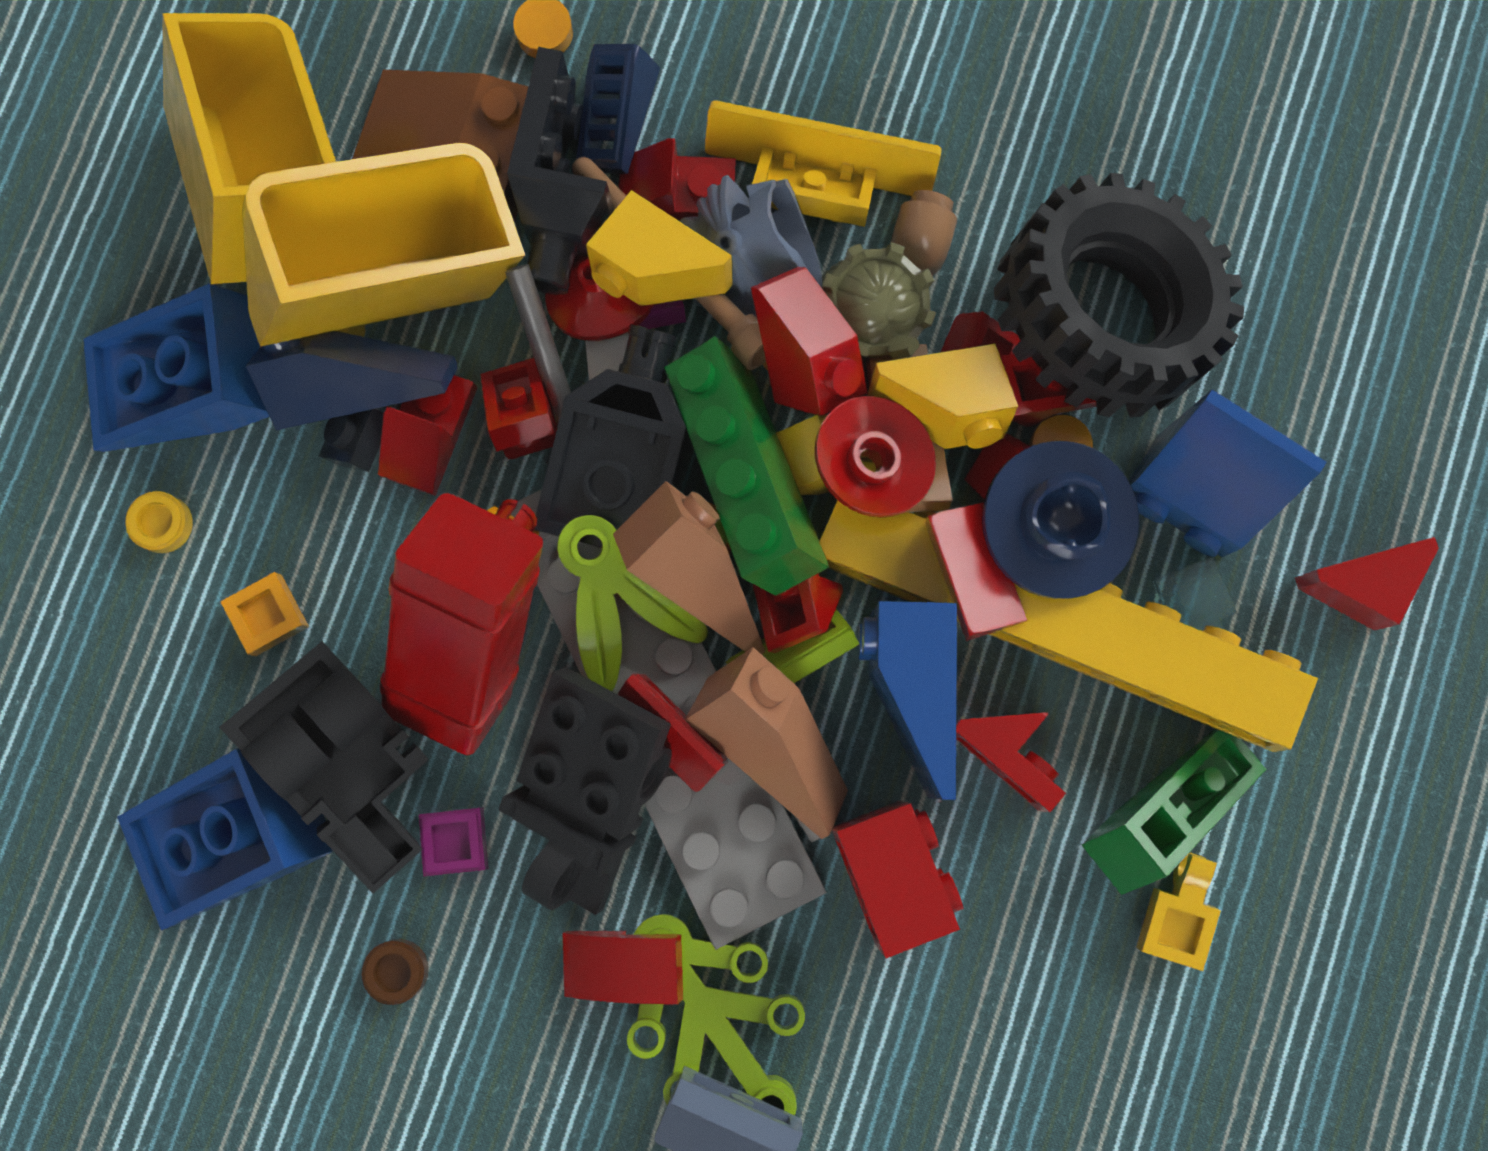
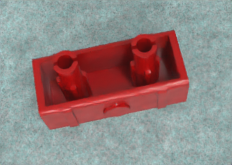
[379,493,544,755]

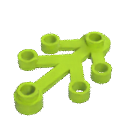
[627,914,805,1115]

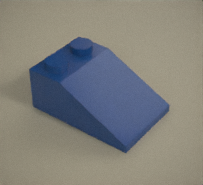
[83,283,270,452]
[1128,390,1327,558]
[858,601,957,800]
[117,748,334,931]

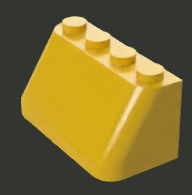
[162,13,336,284]
[242,143,525,347]

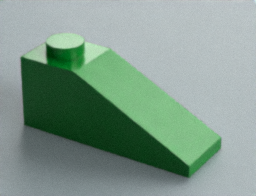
[1082,728,1267,895]

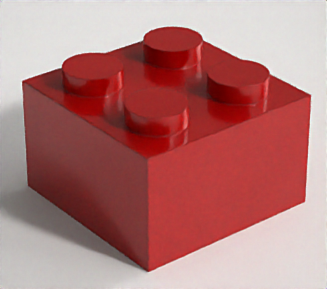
[832,801,964,959]

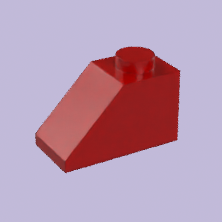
[751,266,867,416]

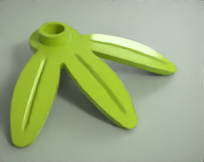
[557,515,729,691]

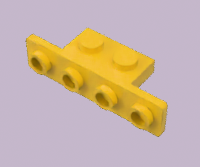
[705,100,942,227]

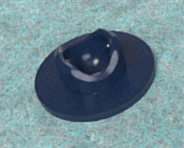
[982,441,1139,599]

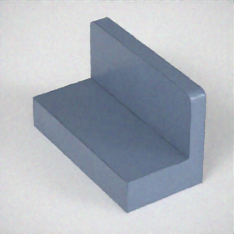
[654,1066,803,1151]

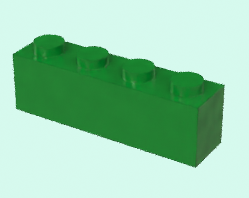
[664,336,829,596]

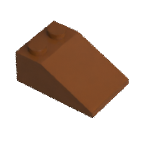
[352,69,528,223]

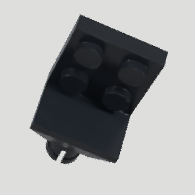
[507,47,614,295]
[534,324,692,548]

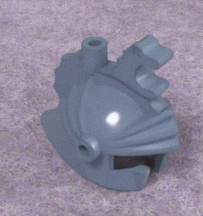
[681,175,822,318]

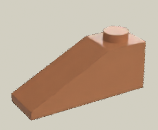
[613,481,765,654]
[685,647,848,839]

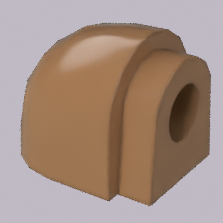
[891,190,958,276]

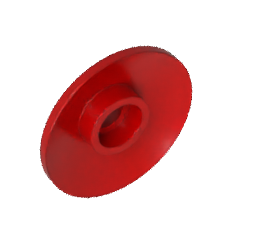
[545,255,655,341]
[814,396,936,518]

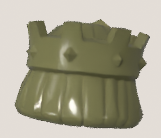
[822,242,936,359]

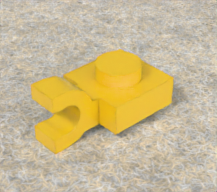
[1136,853,1221,971]

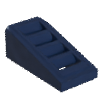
[576,44,660,174]

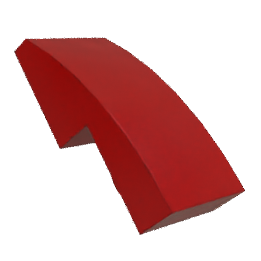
[562,930,684,1004]

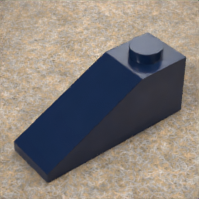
[246,331,458,431]

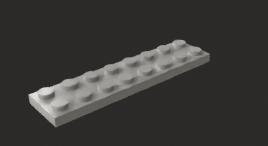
[511,489,827,950]

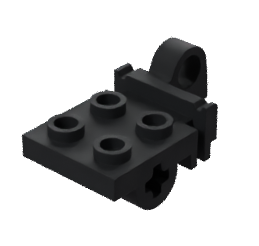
[219,641,429,894]
[499,666,672,915]

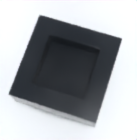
[319,409,384,472]

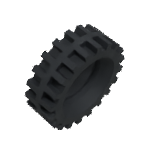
[994,173,1244,418]

